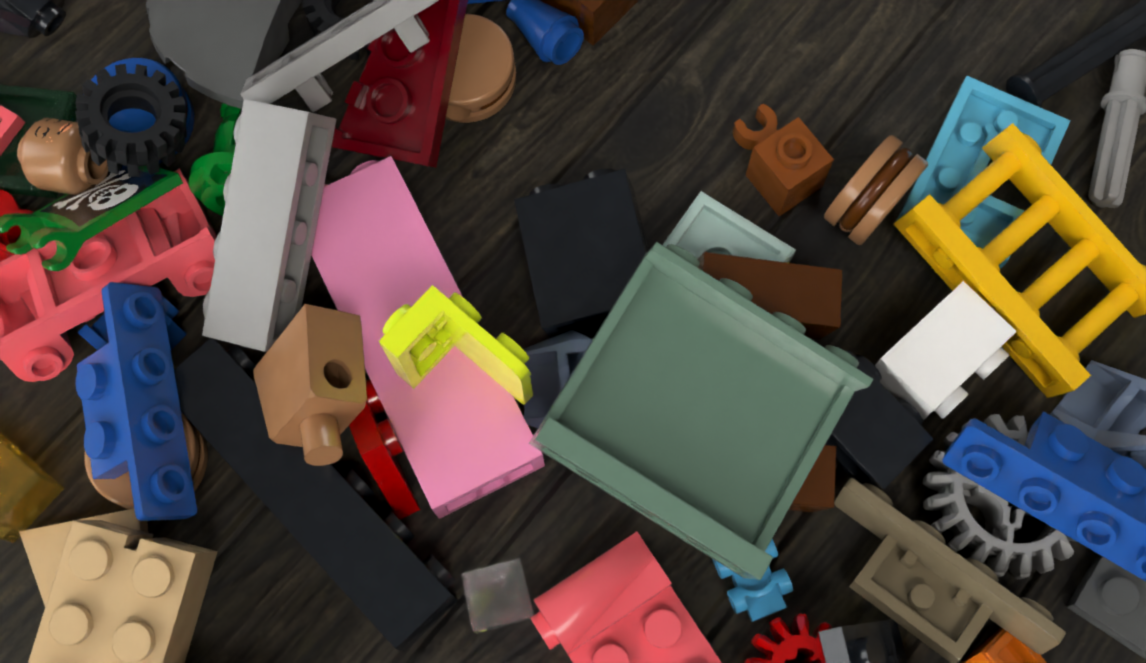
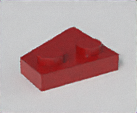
[349,379,420,520]

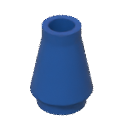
[506,0,584,65]

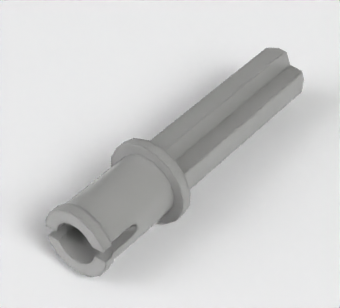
[1088,49,1146,208]

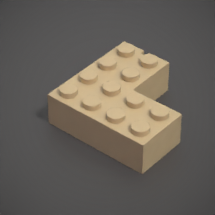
[28,520,218,663]

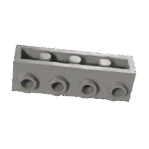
[202,99,336,352]

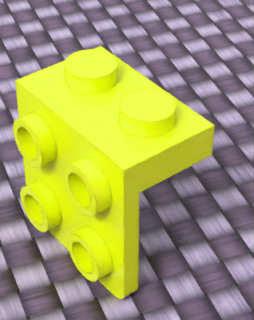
[379,285,533,405]

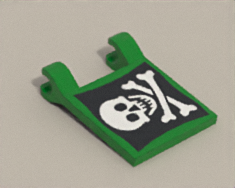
[0,165,183,271]

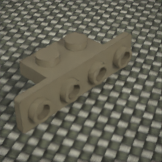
[834,478,1066,663]

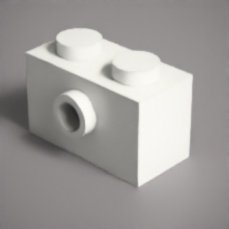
[875,281,1017,420]

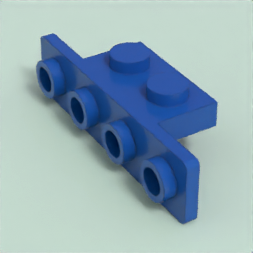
[76,282,197,521]
[942,411,1146,581]

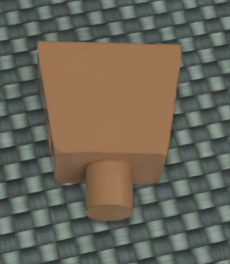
[253,304,367,466]

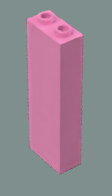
[311,156,545,519]

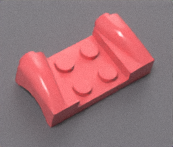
[0,168,217,382]
[530,531,722,663]

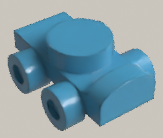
[713,539,793,622]

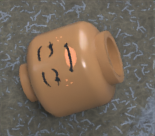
[17,118,108,195]

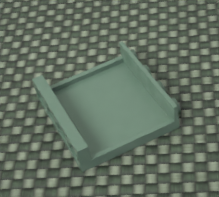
[529,242,873,580]

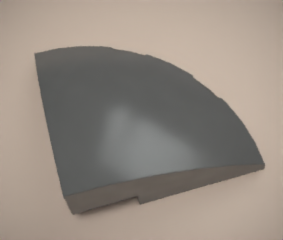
[146,0,302,109]

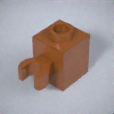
[733,104,834,216]

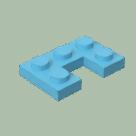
[897,76,1071,268]

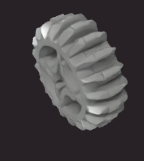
[922,414,1077,579]

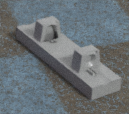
[240,0,439,112]

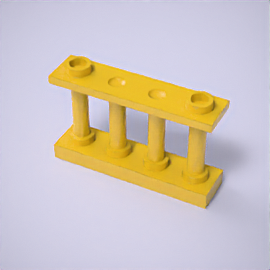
[894,123,1146,398]

